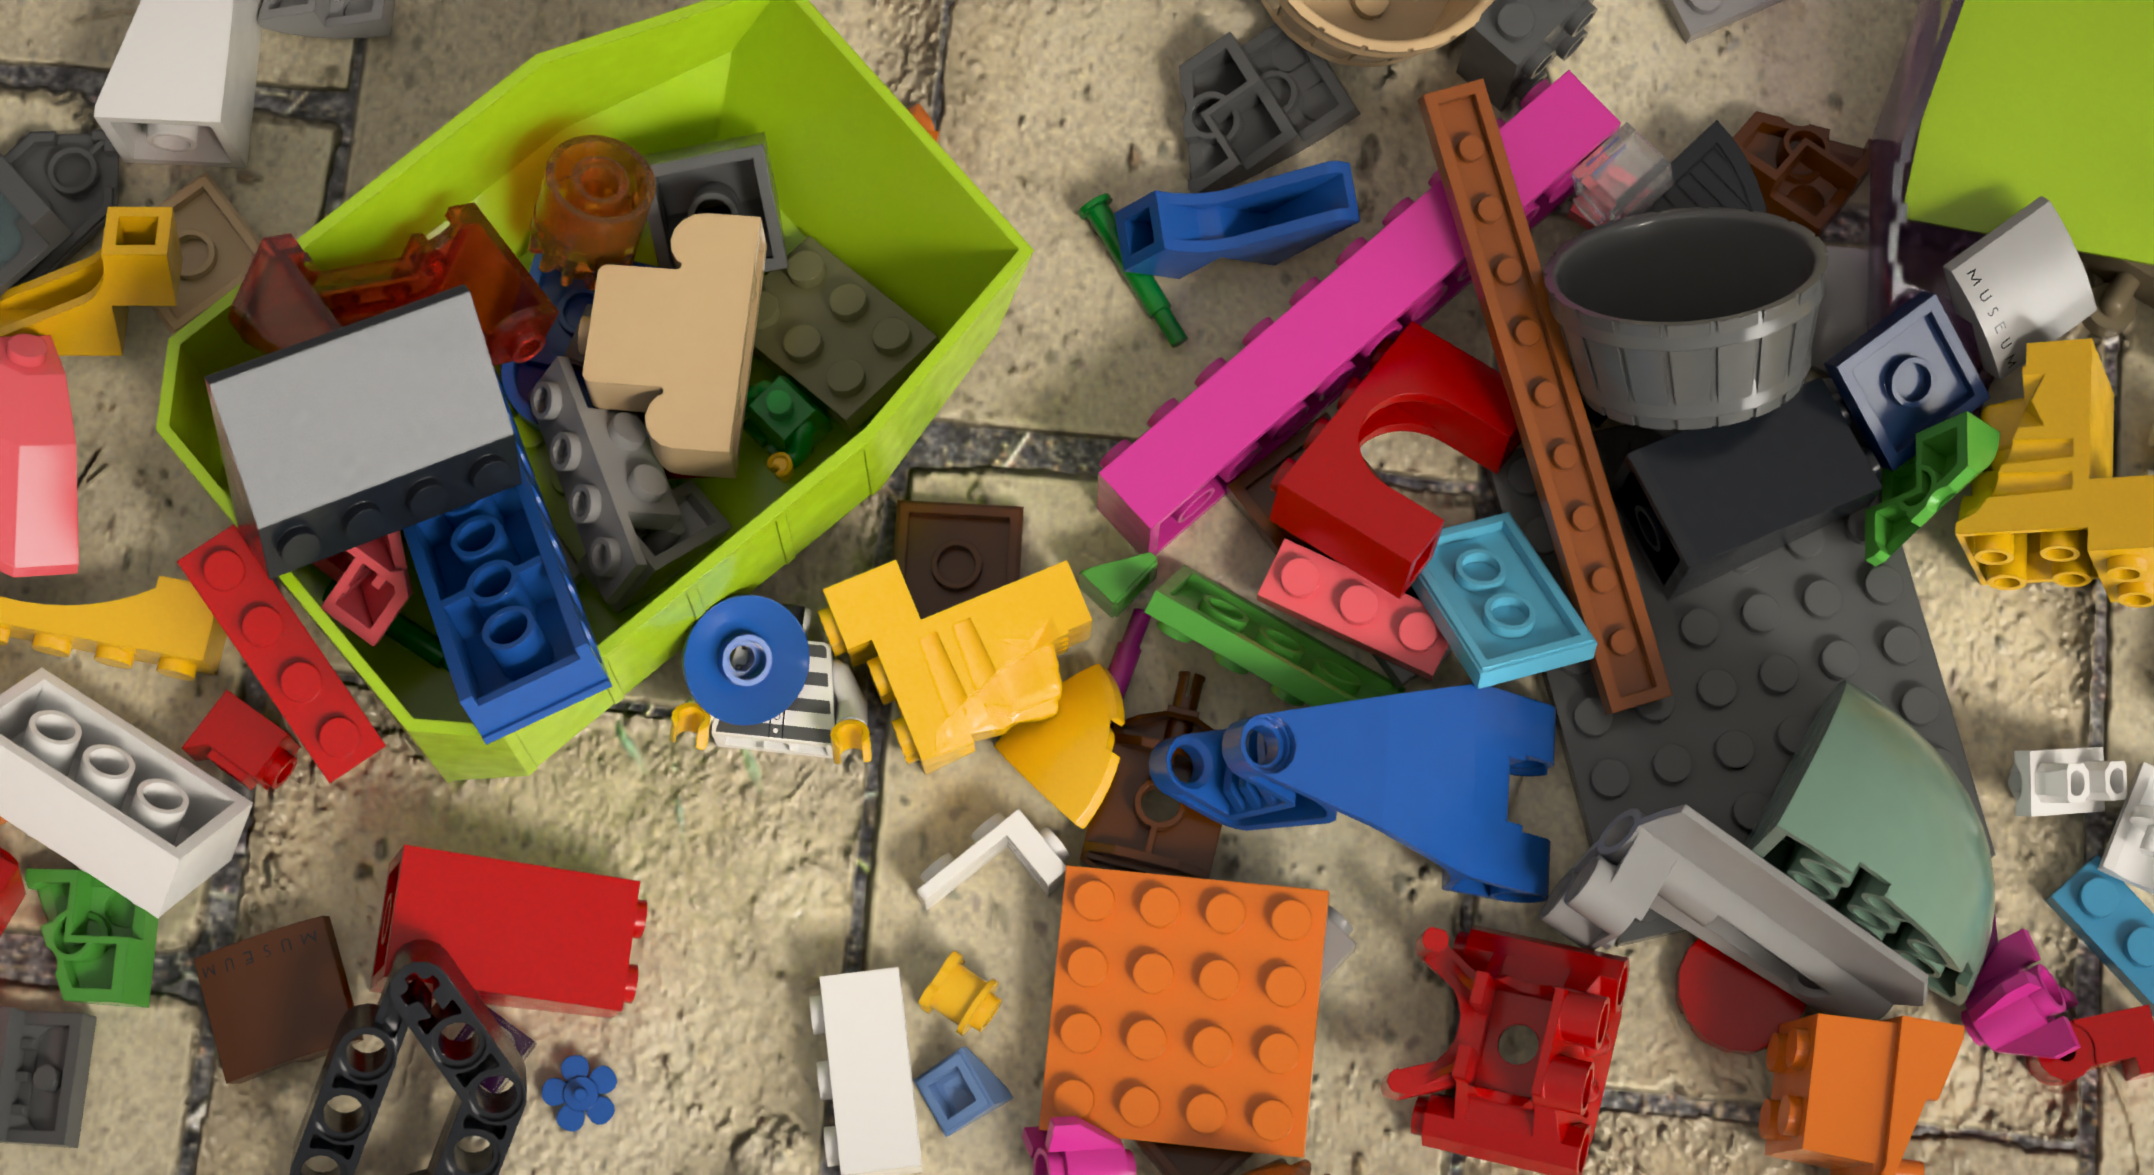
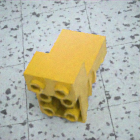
[1955,338,2154,608]
[817,560,1092,775]

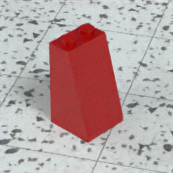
[369,845,647,1018]

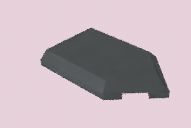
[4,129,119,287]

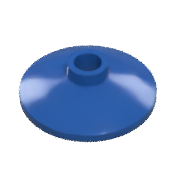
[682,594,810,725]

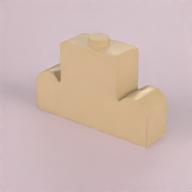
[578,213,767,479]

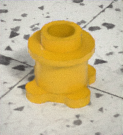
[918,950,1003,1036]

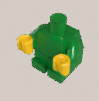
[743,375,833,482]

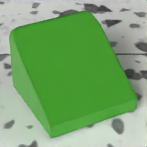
[1079,552,1158,618]

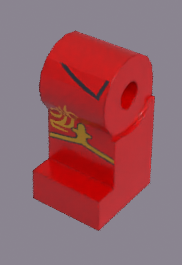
[2025,1004,2154,1086]

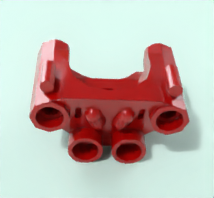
[1381,925,1630,1175]

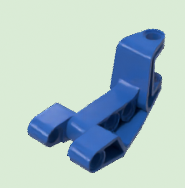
[1149,684,1556,903]

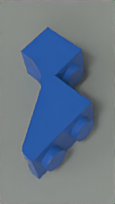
[1114,161,1360,279]

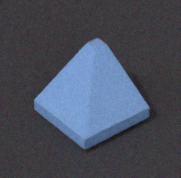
[913,1046,1013,1137]

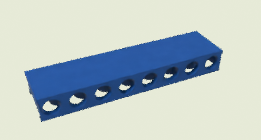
[403,344,612,745]

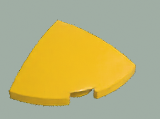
[994,663,1125,830]

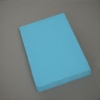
[1411,512,1597,689]

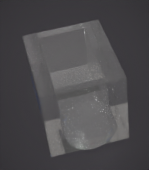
[1571,122,1673,226]

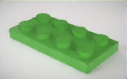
[1144,565,1406,707]

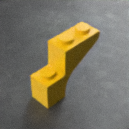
[0,207,183,356]

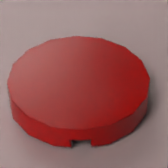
[1675,938,1807,1054]

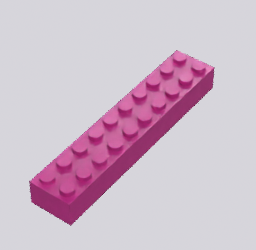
[1097,70,1621,556]

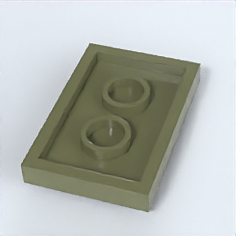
[753,236,939,434]

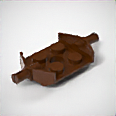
[1079,671,1222,879]

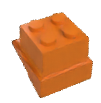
[1759,1013,1965,1175]

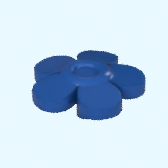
[542,1055,617,1132]

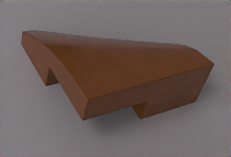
[1733,111,1887,237]

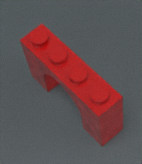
[1269,321,1522,599]
[176,524,386,783]

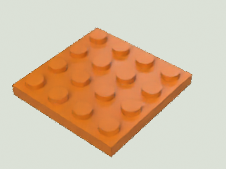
[1039,865,1330,1158]

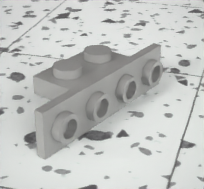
[528,356,681,604]

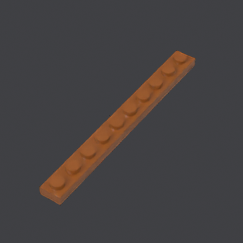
[1417,78,1673,715]

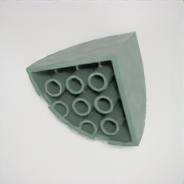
[1744,679,1995,1007]

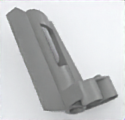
[1539,804,1929,1020]

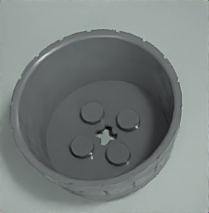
[1543,207,1828,430]

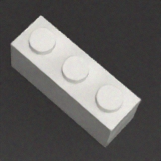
[809,967,923,1175]

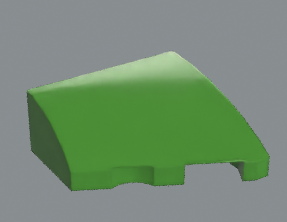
[1865,411,2000,566]
[25,868,159,1008]

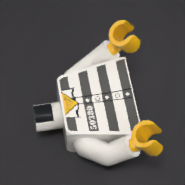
[669,604,872,764]

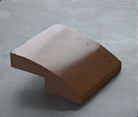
[193,916,364,1084]

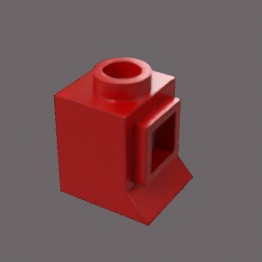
[181,690,301,791]

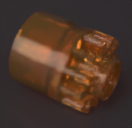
[527,135,656,290]

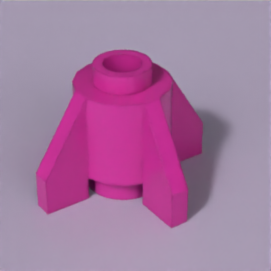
[1961,928,2081,1059]
[1022,1116,1136,1175]

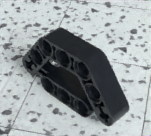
[290,939,527,1175]

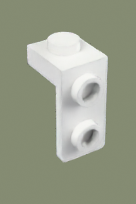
[917,809,1070,910]

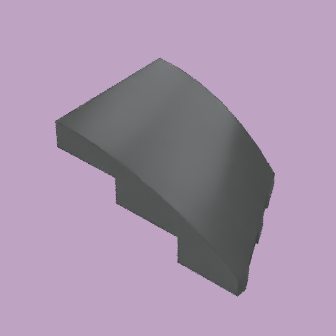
[1179,23,1361,193]

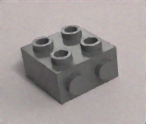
[1456,0,1598,112]

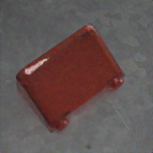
[228,203,559,366]

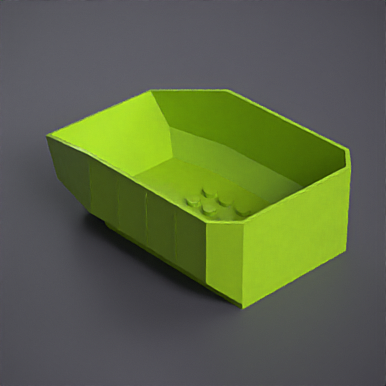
[156,0,1034,784]

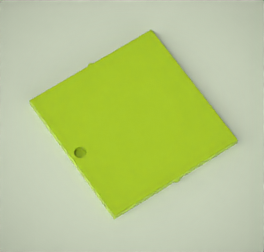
[1901,0,2154,266]

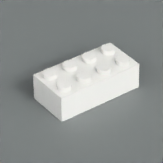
[0,667,253,918]

